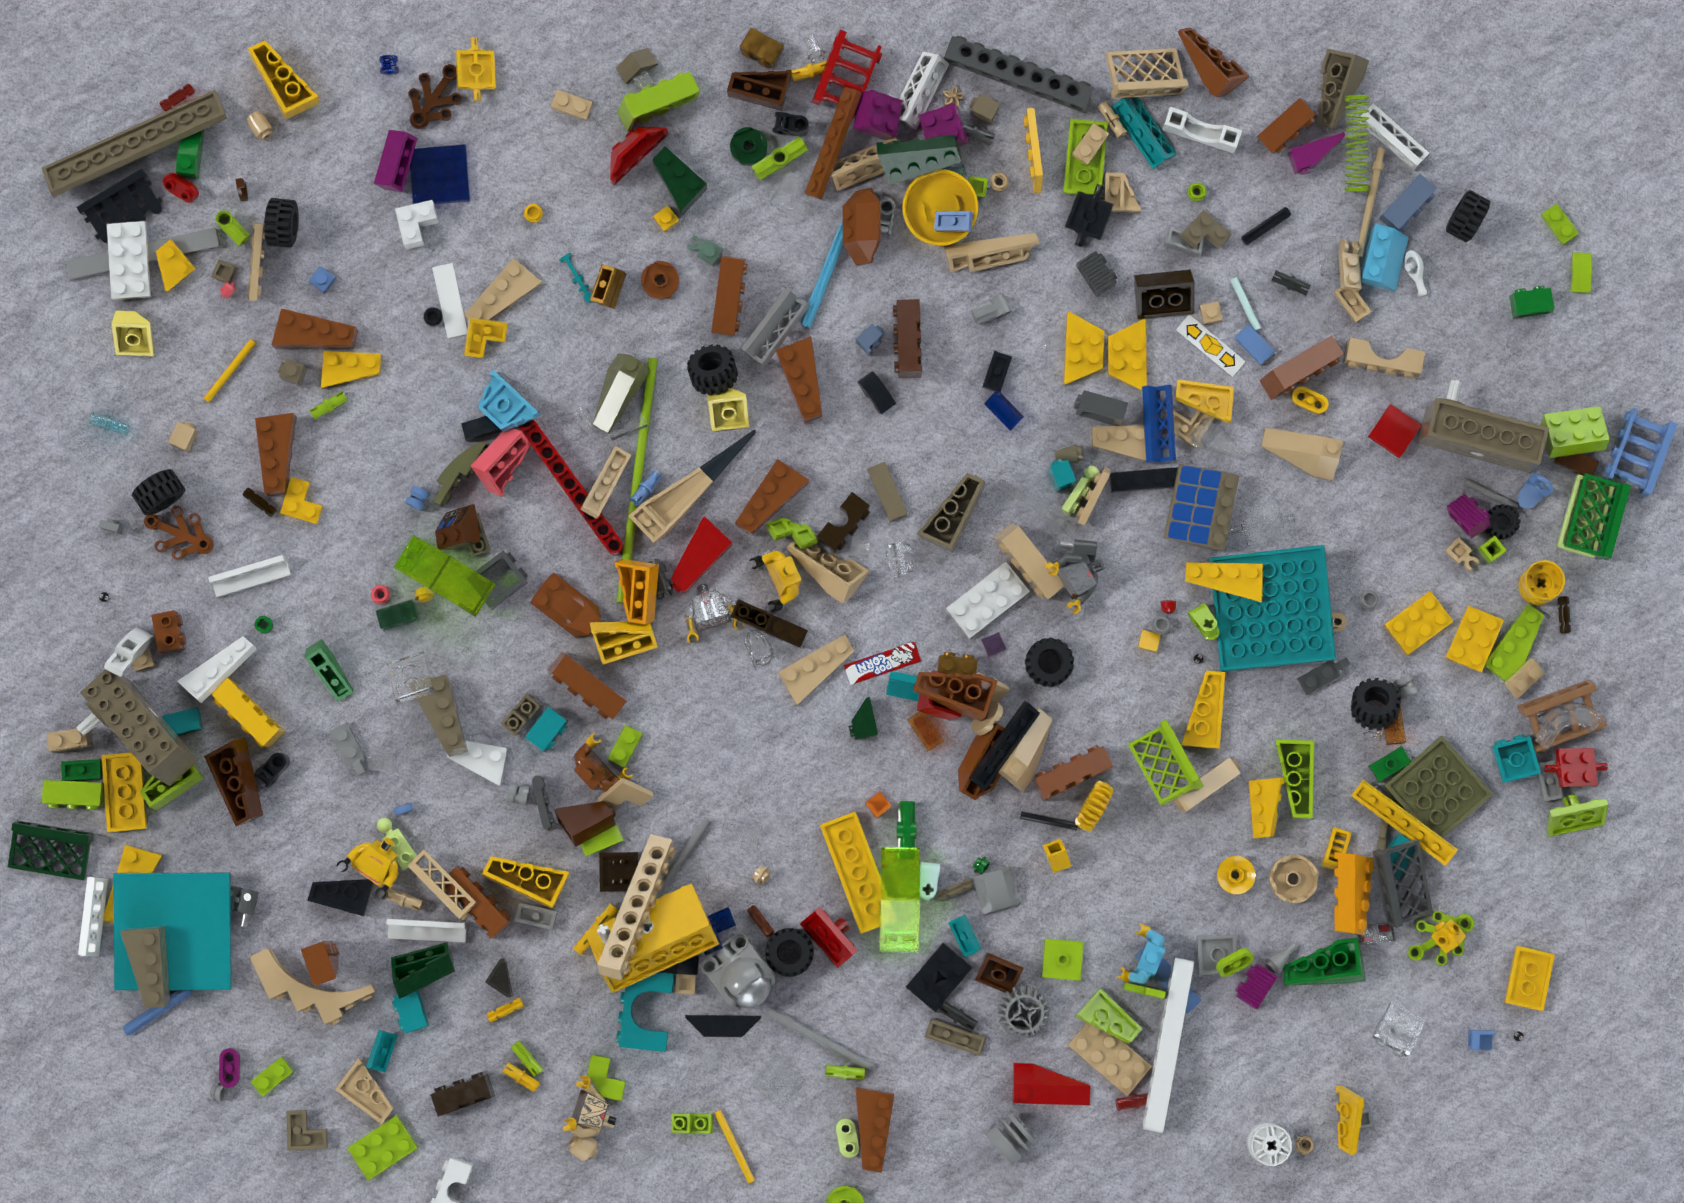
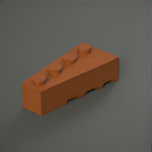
[711,256,748,336]
[776,336,822,424]
[255,413,297,496]
[735,459,809,536]
[440,866,512,939]

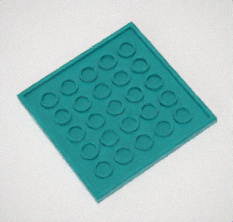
[1209,545,1337,672]

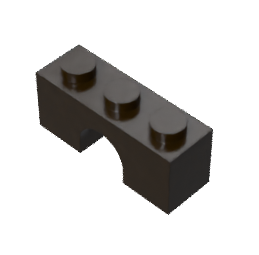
[816,492,871,553]

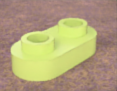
[836,1118,859,1158]

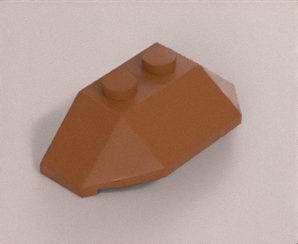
[843,188,881,266]
[958,723,1004,800]

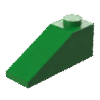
[175,130,204,179]
[304,639,354,702]

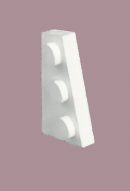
[447,741,508,786]

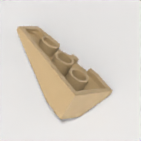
[1261,428,1343,481]
[787,541,869,604]

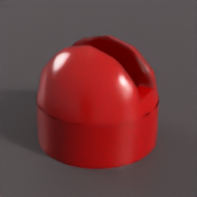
[1161,600,1176,614]

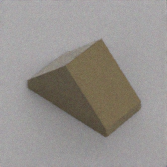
[616,48,658,84]

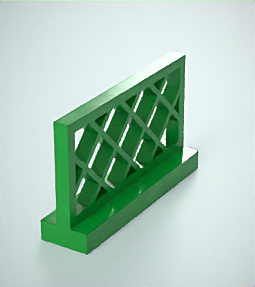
[1564,473,1631,560]

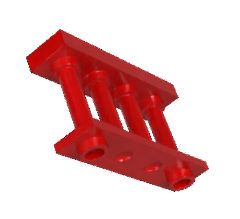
[811,29,883,119]

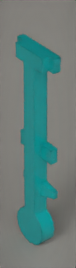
[559,253,592,303]

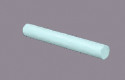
[1230,277,1261,331]

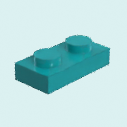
[948,914,982,958]
[366,1030,398,1072]

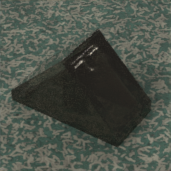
[485,958,513,997]

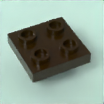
[599,852,638,892]

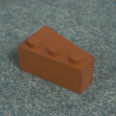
[1257,98,1318,154]

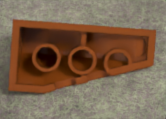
[1178,27,1249,97]
[913,672,997,721]

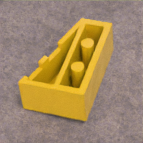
[589,622,658,665]

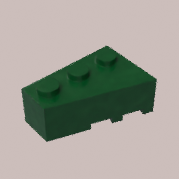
[652,146,707,216]
[391,942,455,999]

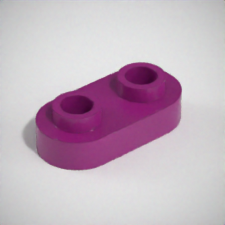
[219,1048,240,1088]

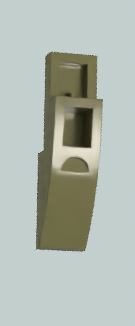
[433,442,488,507]

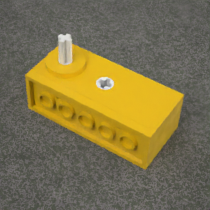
[585,883,719,993]

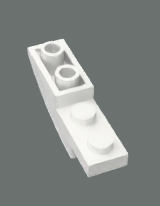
[104,628,155,677]

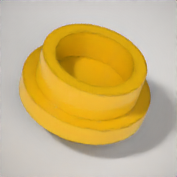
[524,204,543,223]
[414,587,434,603]

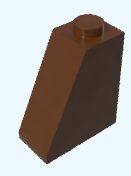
[554,801,616,847]

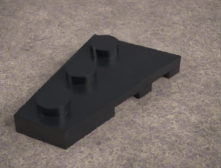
[307,879,374,916]

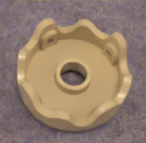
[1269,855,1319,903]

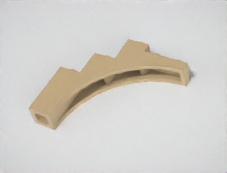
[250,948,377,1026]

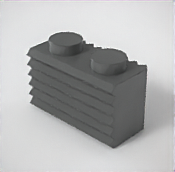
[1076,251,1117,297]

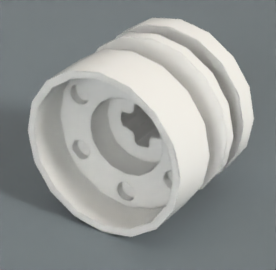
[1247,1122,1292,1166]

